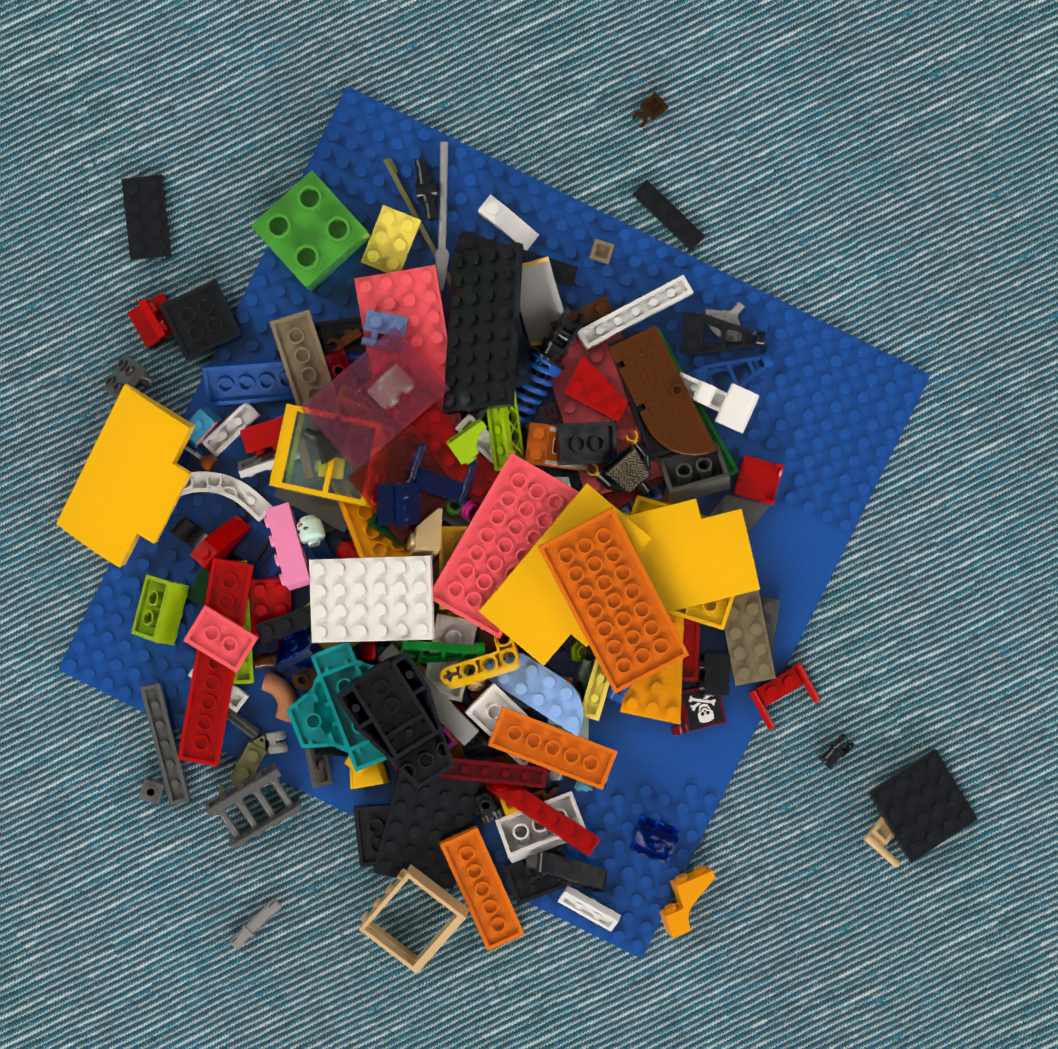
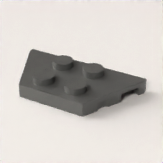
[709,495,769,533]

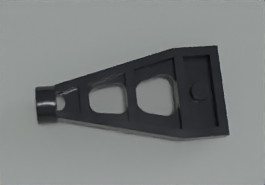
[681,312,765,355]

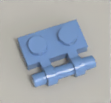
[361,310,408,352]

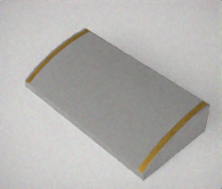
[520,256,564,347]

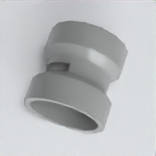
[266,730,289,754]

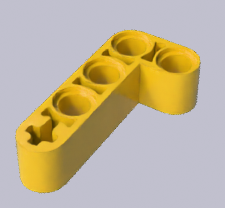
[440,632,521,689]

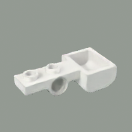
[679,372,760,434]

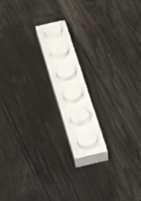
[577,274,693,351]

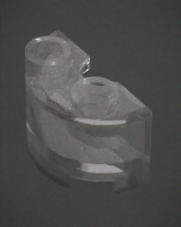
[367,363,415,409]

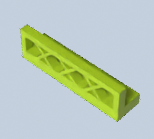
[486,391,525,471]

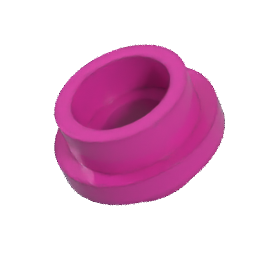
[461,500,479,521]

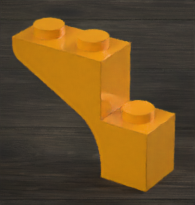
[659,865,715,938]

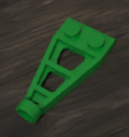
[401,640,485,664]

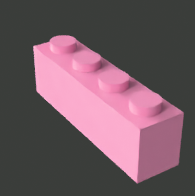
[264,502,310,591]

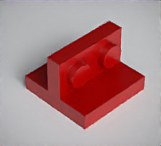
[127,292,173,349]

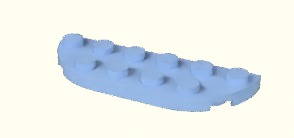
[473,652,584,736]

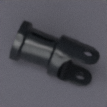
[818,733,854,770]

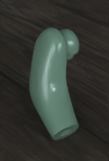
[577,656,592,691]

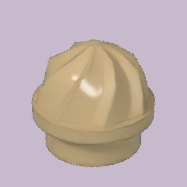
[467,670,487,691]

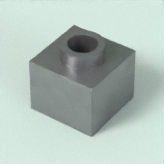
[139,777,165,804]

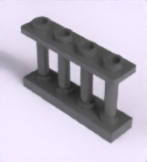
[206,762,302,849]

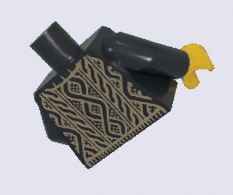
[587,431,651,496]

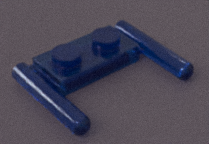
[405,443,478,505]

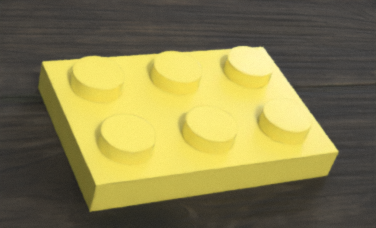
[361,205,422,273]

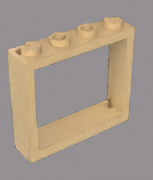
[359,864,469,974]

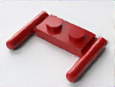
[748,662,820,730]

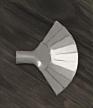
[706,302,745,342]

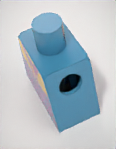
[188,406,222,449]

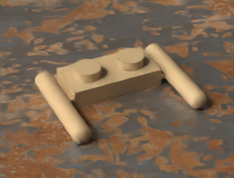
[863,816,900,868]

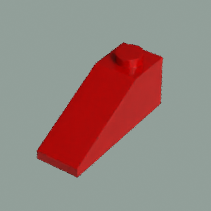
[189,515,252,573]

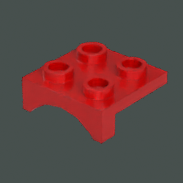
[733,455,784,505]

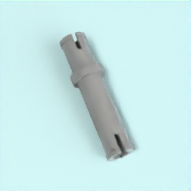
[229,898,282,950]

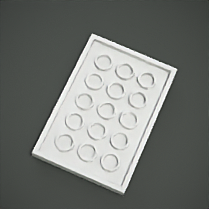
[309,556,435,643]

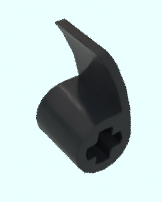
[170,514,209,549]

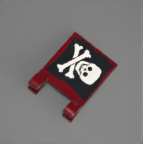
[670,687,727,736]

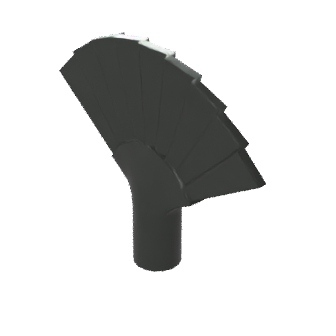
[303,417,345,465]

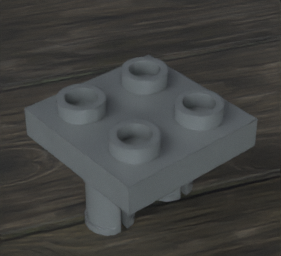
[103,354,154,399]

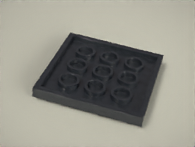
[867,749,978,863]

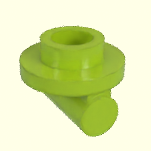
[569,640,587,662]

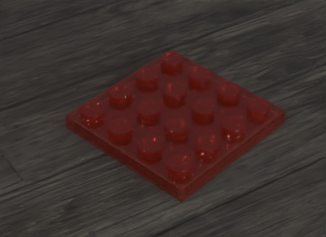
[347,424,462,542]

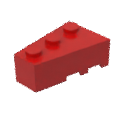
[563,356,628,424]
[240,416,306,456]

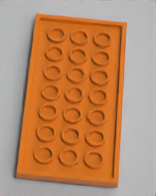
[537,507,689,694]

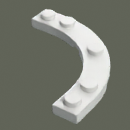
[181,471,273,522]

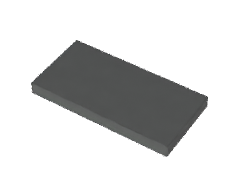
[273,462,348,534]

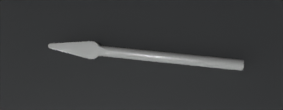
[435,142,449,291]

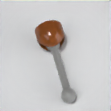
[184,445,218,472]

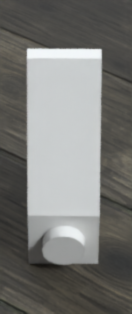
[478,194,539,251]

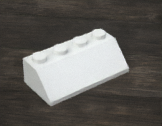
[495,791,586,863]

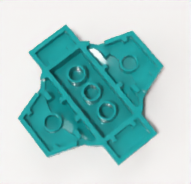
[286,642,387,772]

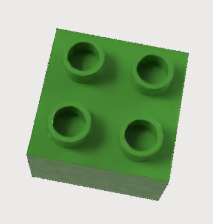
[251,170,371,292]

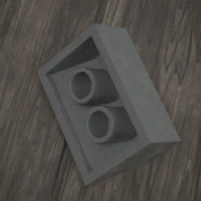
[659,442,731,505]

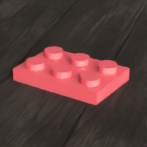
[183,605,259,673]

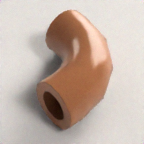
[262,671,297,723]

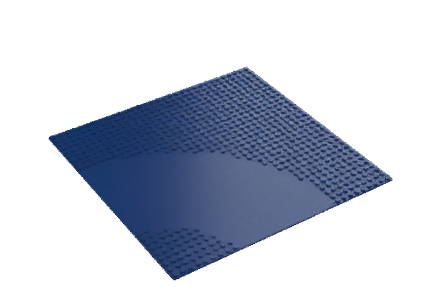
[59,87,930,957]

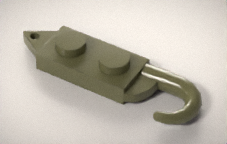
[219,734,268,795]

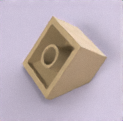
[407,508,443,560]

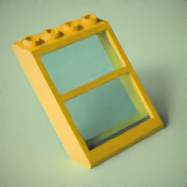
[269,404,395,509]

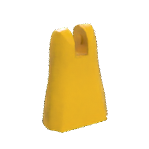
[350,761,390,789]

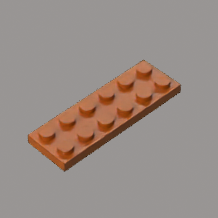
[487,706,618,790]
[439,825,524,951]

